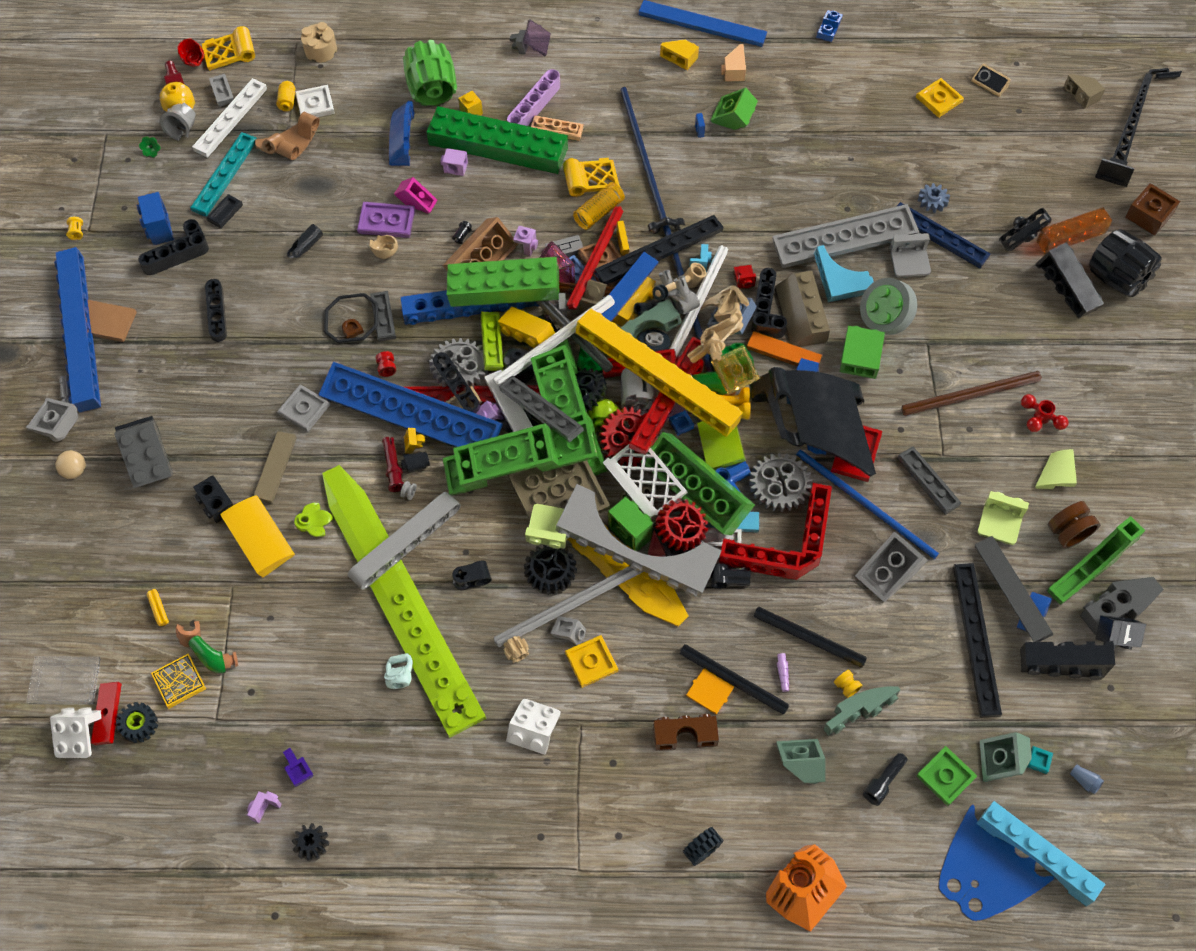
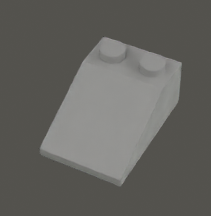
[855,532,928,602]

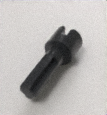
[863,753,908,806]

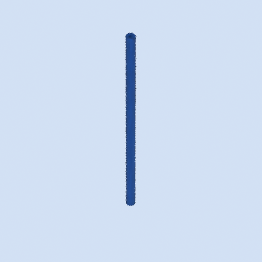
[796,449,939,560]

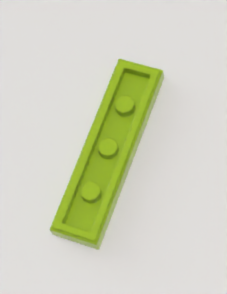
[481,311,504,371]

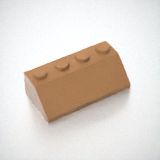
[443,217,518,271]

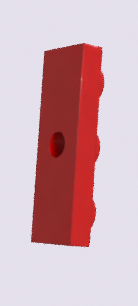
[91,682,122,745]

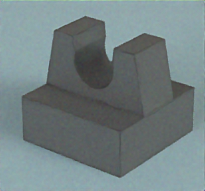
[510,30,530,54]

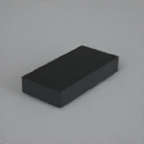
[206,194,243,229]

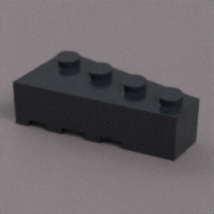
[1020,641,1115,680]

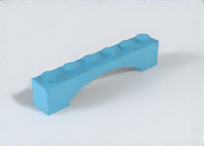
[976,801,1105,906]

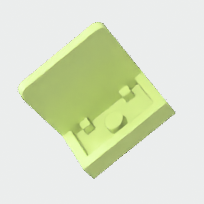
[977,491,1029,545]
[525,504,567,549]

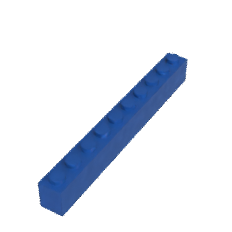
[54,247,101,413]

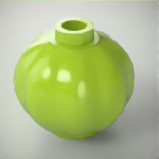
[586,399,621,433]

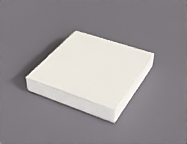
[295,85,335,117]

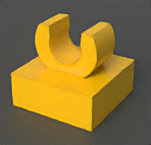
[404,428,425,454]

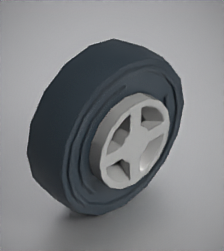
[638,329,671,352]

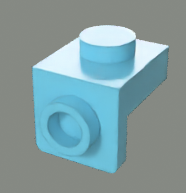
[689,244,712,272]

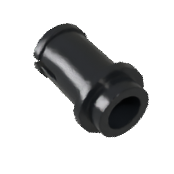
[452,221,472,244]

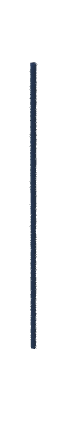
[620,87,717,394]

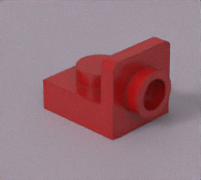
[733,265,756,288]

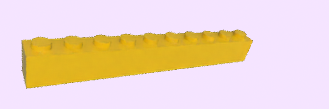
[575,308,743,437]

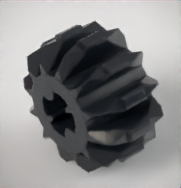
[292,823,329,861]

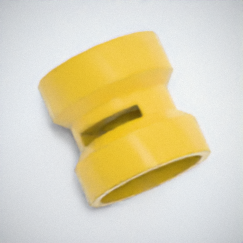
[834,670,863,698]

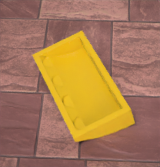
[220,495,295,578]

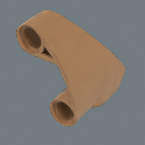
[255,112,320,160]

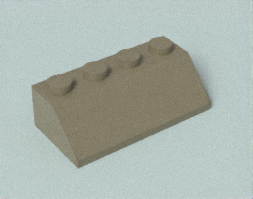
[775,270,830,347]

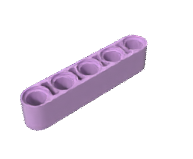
[507,69,560,126]

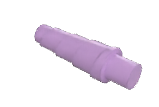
[777,653,789,692]

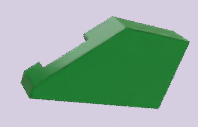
[577,347,603,373]

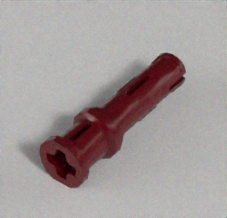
[382,437,404,492]

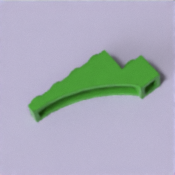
[1047,516,1146,605]

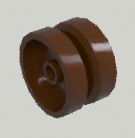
[1047,501,1101,548]

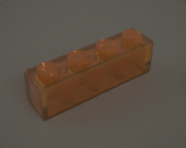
[1036,207,1113,254]

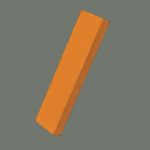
[747,331,822,367]

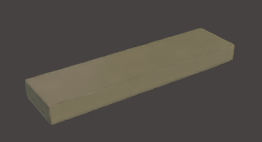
[253,431,297,504]

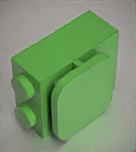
[839,326,885,379]

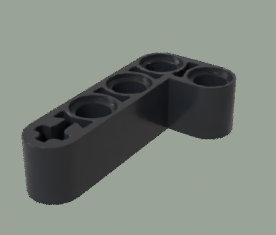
[138,219,209,275]
[751,268,787,339]

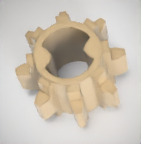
[503,636,529,663]

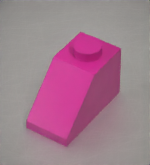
[394,177,437,213]

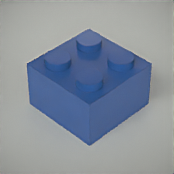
[136,192,174,245]

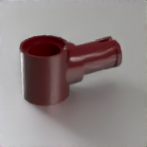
[164,61,184,85]

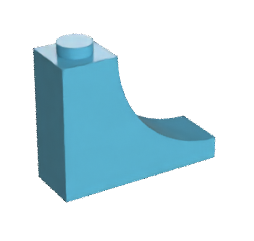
[814,245,874,303]

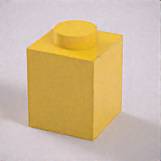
[458,91,483,116]

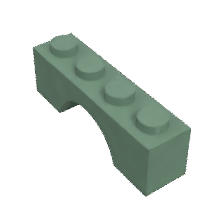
[620,299,682,339]

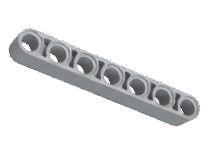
[347,492,461,590]

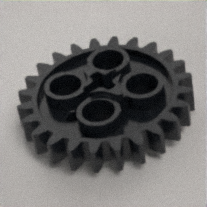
[575,368,607,411]

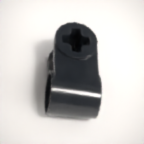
[452,560,492,590]

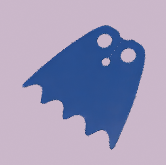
[939,805,1054,921]

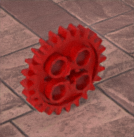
[598,407,657,467]

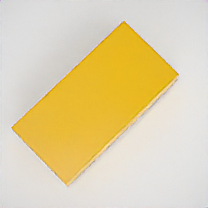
[616,221,629,256]

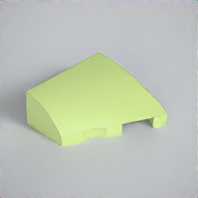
[1035,449,1077,489]

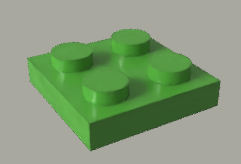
[916,746,977,806]

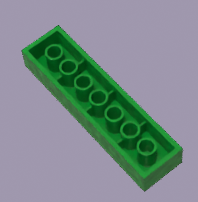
[427,106,568,174]

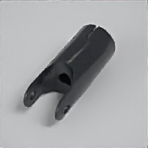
[287,224,323,258]

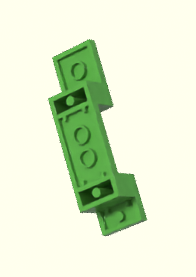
[531,339,607,475]
[443,419,598,496]

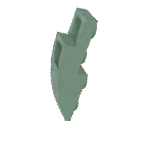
[823,686,901,736]

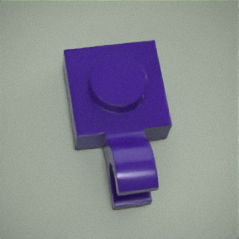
[283,748,314,787]

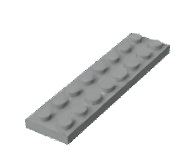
[772,204,919,268]

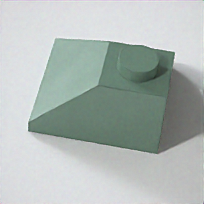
[980,732,1032,782]
[776,739,825,784]

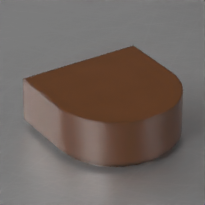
[342,319,364,339]

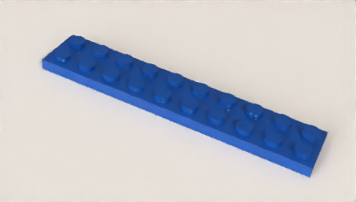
[319,362,503,447]

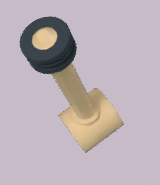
[652,263,706,301]

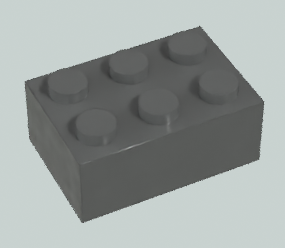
[114,419,173,488]

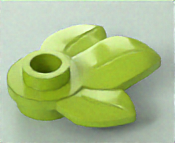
[294,503,333,537]

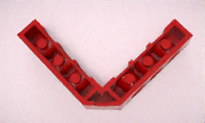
[719,483,832,580]

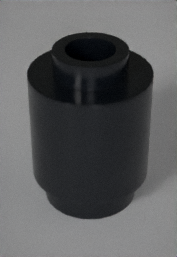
[400,451,430,474]

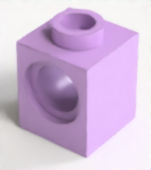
[441,148,468,176]

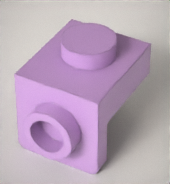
[513,226,538,256]
[476,401,505,420]
[247,791,282,823]

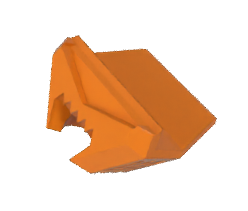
[766,844,847,932]

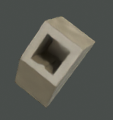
[1064,74,1105,108]

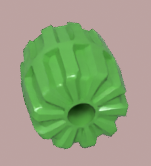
[403,40,457,106]

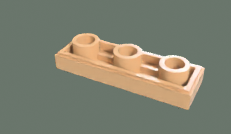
[531,115,584,141]

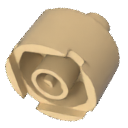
[301,22,337,63]

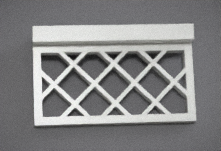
[603,444,688,524]

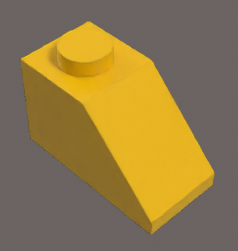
[660,40,699,70]

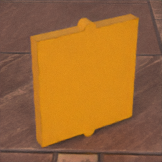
[686,668,734,715]

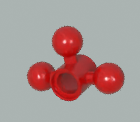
[1021,394,1069,432]

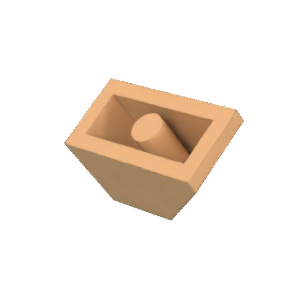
[721,44,746,82]

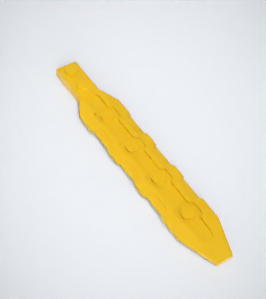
[567,525,689,627]

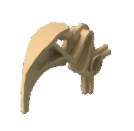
[687,285,749,363]

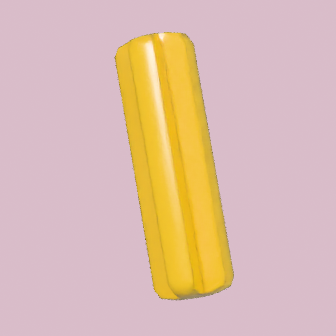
[146,589,169,627]

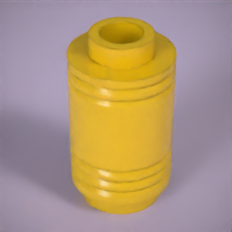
[276,81,296,111]

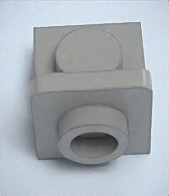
[551,616,586,646]

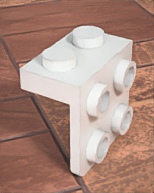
[506,699,561,755]
[50,707,101,758]

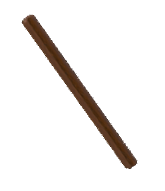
[901,371,1042,416]

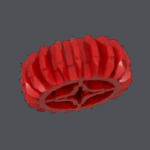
[655,498,708,552]

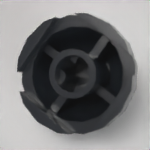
[503,346,535,383]

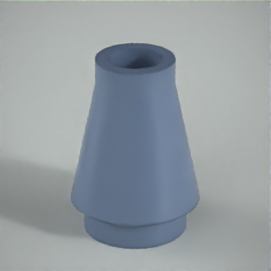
[1070,764,1104,794]

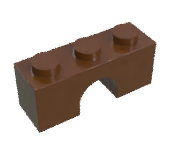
[653,714,719,751]

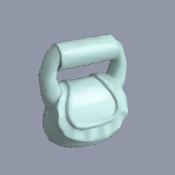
[384,653,413,689]

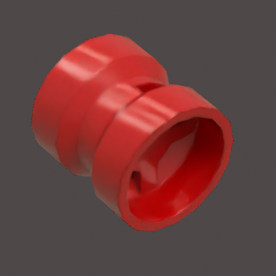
[375,351,397,377]

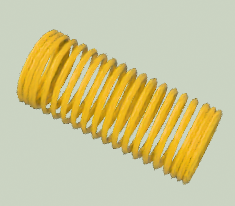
[573,182,625,230]

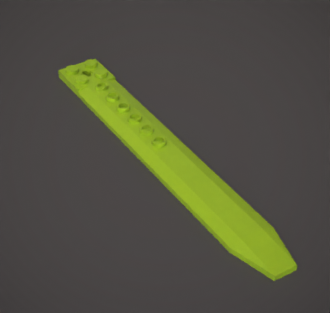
[322,465,486,738]

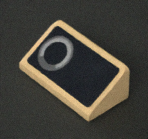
[971,64,1011,97]

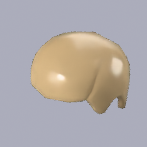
[369,235,398,259]
[55,450,86,479]

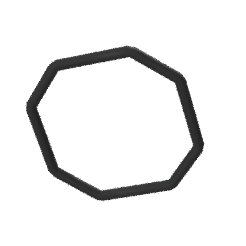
[324,293,378,343]

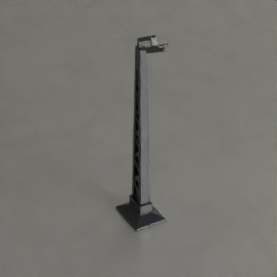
[1095,68,1182,187]

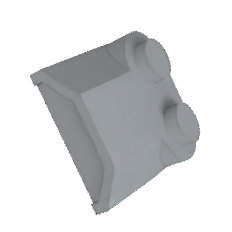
[26,398,78,442]

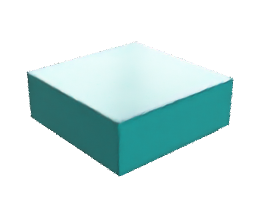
[1027,746,1053,774]

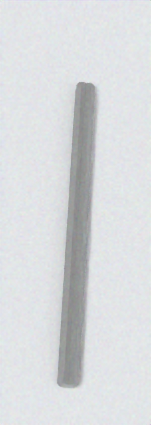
[494,565,644,647]

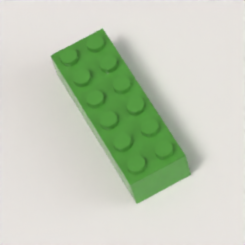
[447,257,559,307]
[641,432,755,536]

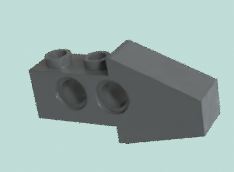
[1080,577,1164,635]

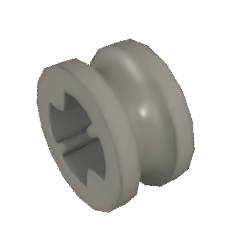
[400,481,417,500]

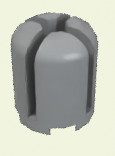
[621,368,658,415]

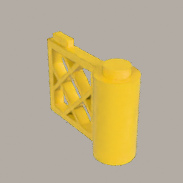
[202,26,255,71]
[563,158,620,197]

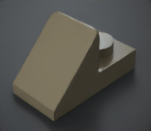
[580,279,607,315]

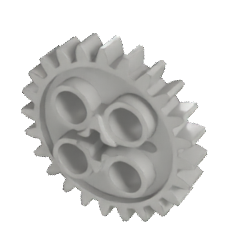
[429,338,488,391]
[749,453,812,512]

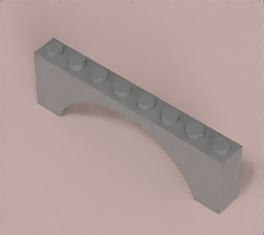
[556,484,722,597]

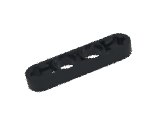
[205,279,227,342]
[433,352,480,413]

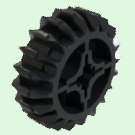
[524,545,577,595]

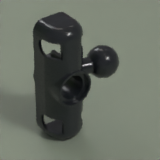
[999,208,1052,251]

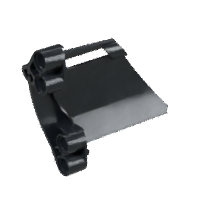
[749,367,876,477]

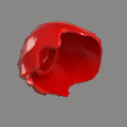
[177,38,205,67]

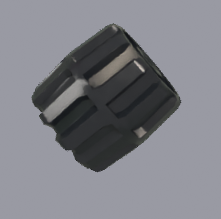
[1089,229,1162,297]

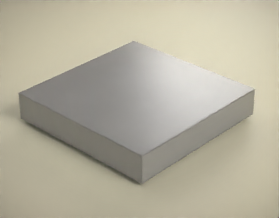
[277,384,331,432]

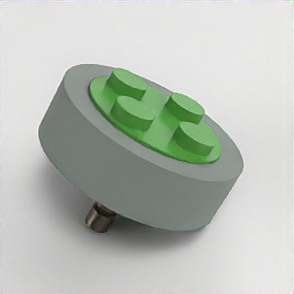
[860,278,917,335]

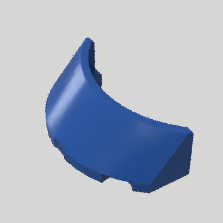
[389,101,415,166]

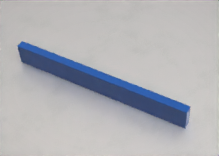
[638,0,767,47]

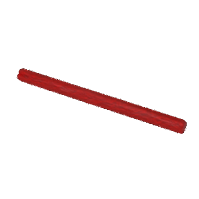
[566,206,624,310]

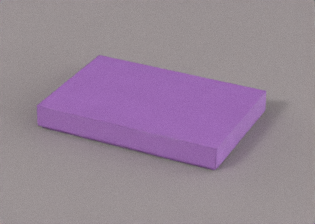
[357,202,415,238]

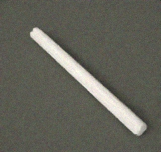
[670,245,728,357]
[493,295,615,386]

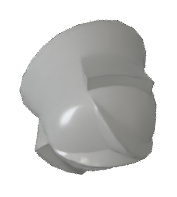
[160,102,196,141]

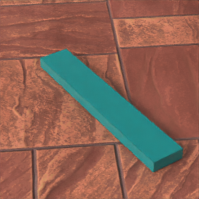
[190,132,257,217]

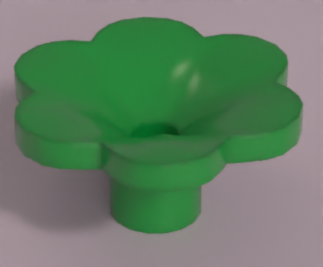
[139,136,161,157]

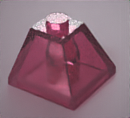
[539,241,575,283]

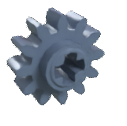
[918,183,950,213]

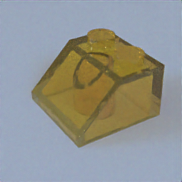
[711,345,761,395]

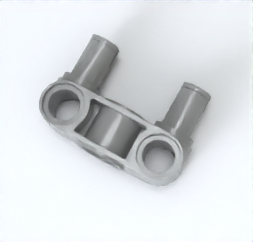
[659,270,700,315]

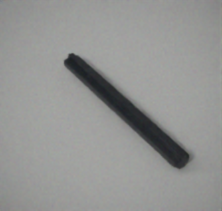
[754,607,867,667]
[680,644,789,714]

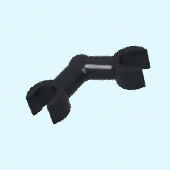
[648,217,685,234]

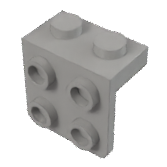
[890,233,931,278]

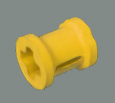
[66,217,83,240]

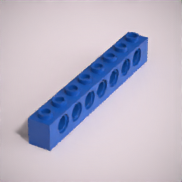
[401,290,540,325]

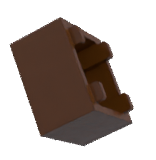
[1125,183,1181,235]

